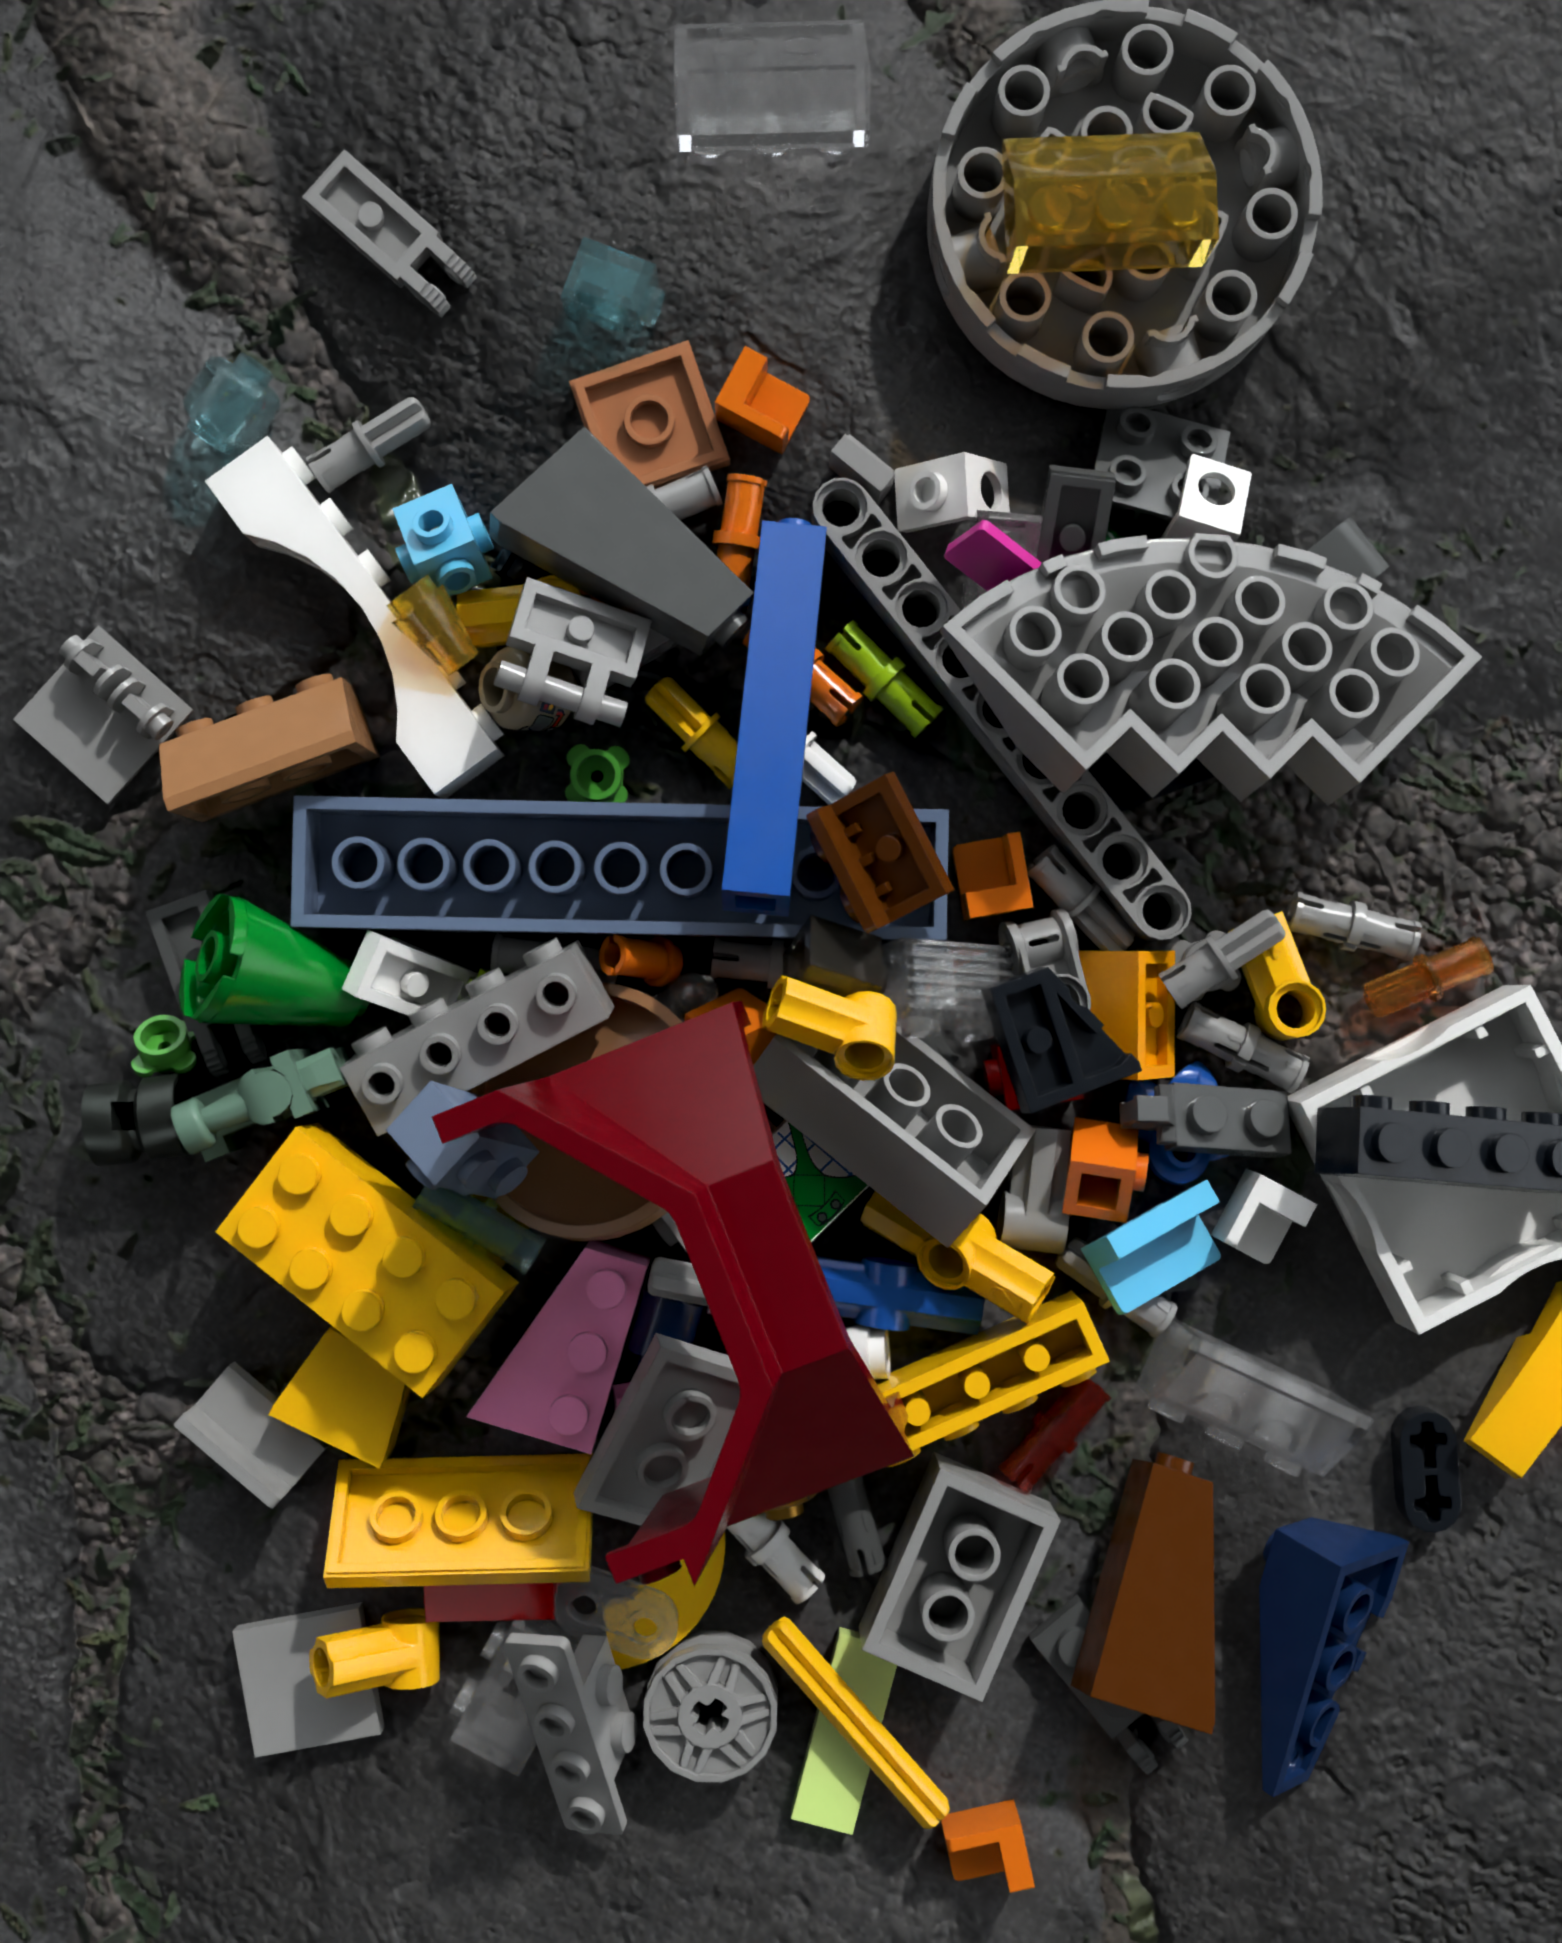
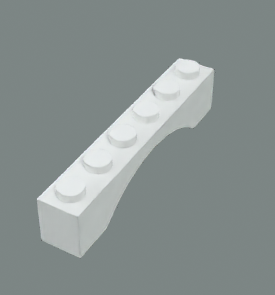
[205,436,505,799]

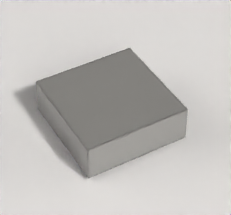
[829,434,895,505]

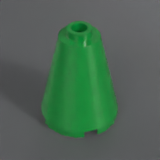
[179,894,369,1027]

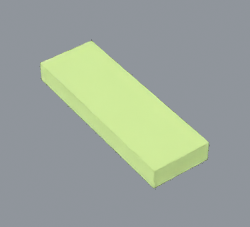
[791,1627,897,1835]

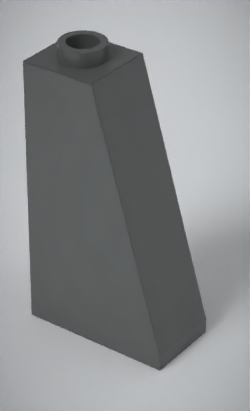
[489,426,754,656]

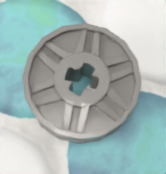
[643,1630,778,1783]

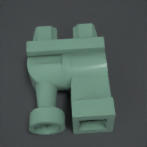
[171,1047,350,1162]

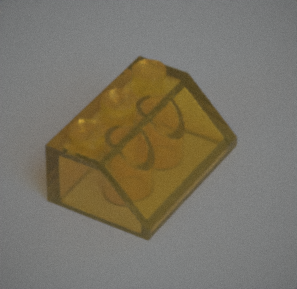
[1002,132,1219,274]

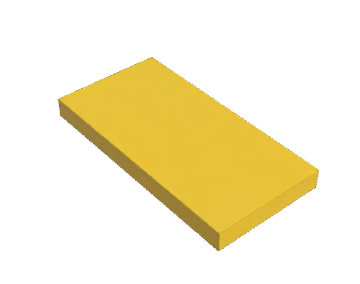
[323,1453,593,1588]

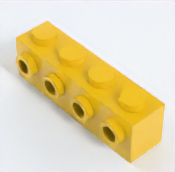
[875,1291,1110,1467]

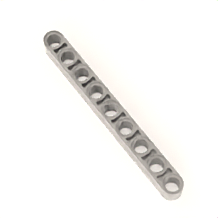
[811,477,1192,941]

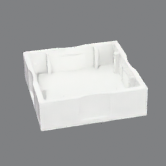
[1287,985,1562,1335]

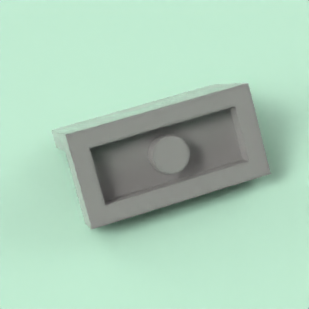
[174,1361,329,1509]

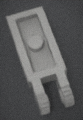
[302,150,477,318]

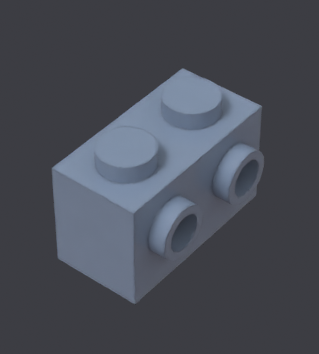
[386,1081,540,1199]

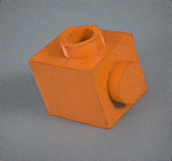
[1062,1117,1149,1223]

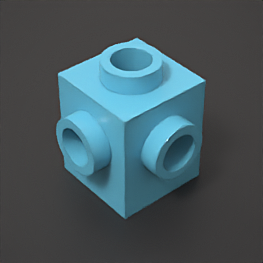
[393,484,494,603]

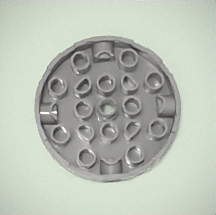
[927,0,1323,409]

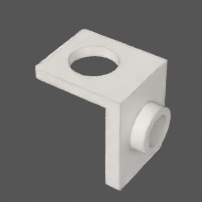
[894,452,1010,533]
[1161,454,1252,542]

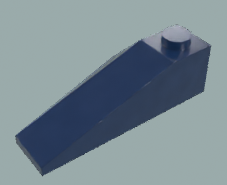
[1259,1517,1409,1797]

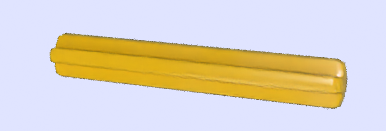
[762,1616,950,1829]

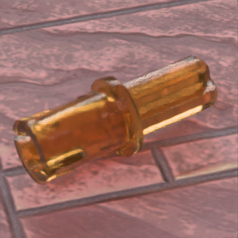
[1363,936,1494,1017]

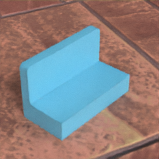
[1080,1180,1221,1315]

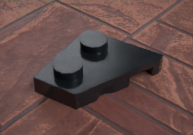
[981,967,1142,1114]

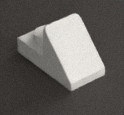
[342,929,478,1015]

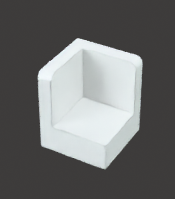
[1211,1169,1318,1264]

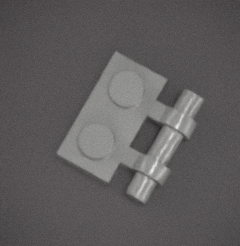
[494,577,652,727]

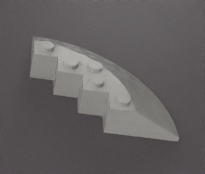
[940,533,1482,806]

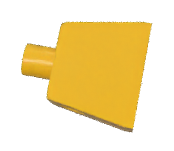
[268,1326,411,1469]

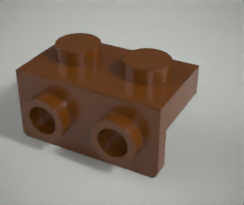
[806,772,955,934]

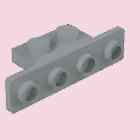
[504,1633,637,1835]

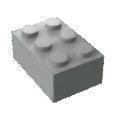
[858,1452,1061,1702]

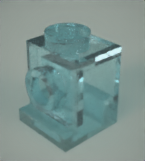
[560,237,665,332]

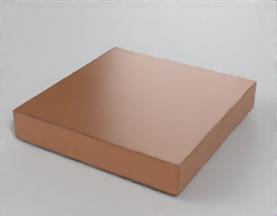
[569,340,730,489]

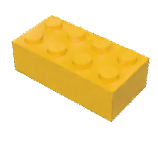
[215,1123,519,1398]

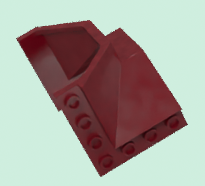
[432,1000,914,1587]

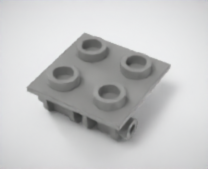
[13,625,194,805]

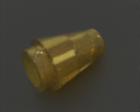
[386,574,479,676]

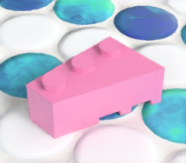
[466,1241,651,1454]

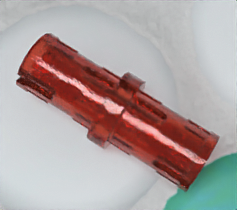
[998,1378,1112,1494]

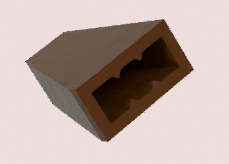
[1071,1452,1215,1735]

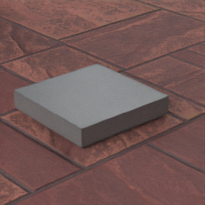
[232,1602,385,1758]

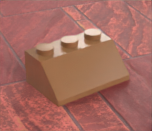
[159,673,380,822]

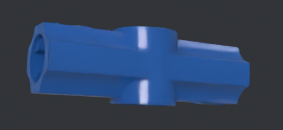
[816,1255,985,1335]

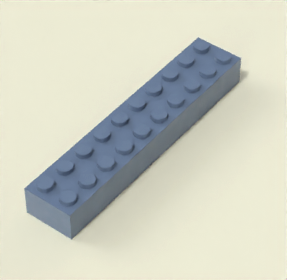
[290,796,949,942]

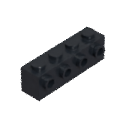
[1315,1095,1562,1193]

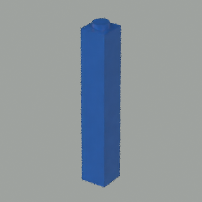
[722,518,827,917]

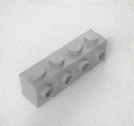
[339,938,615,1136]

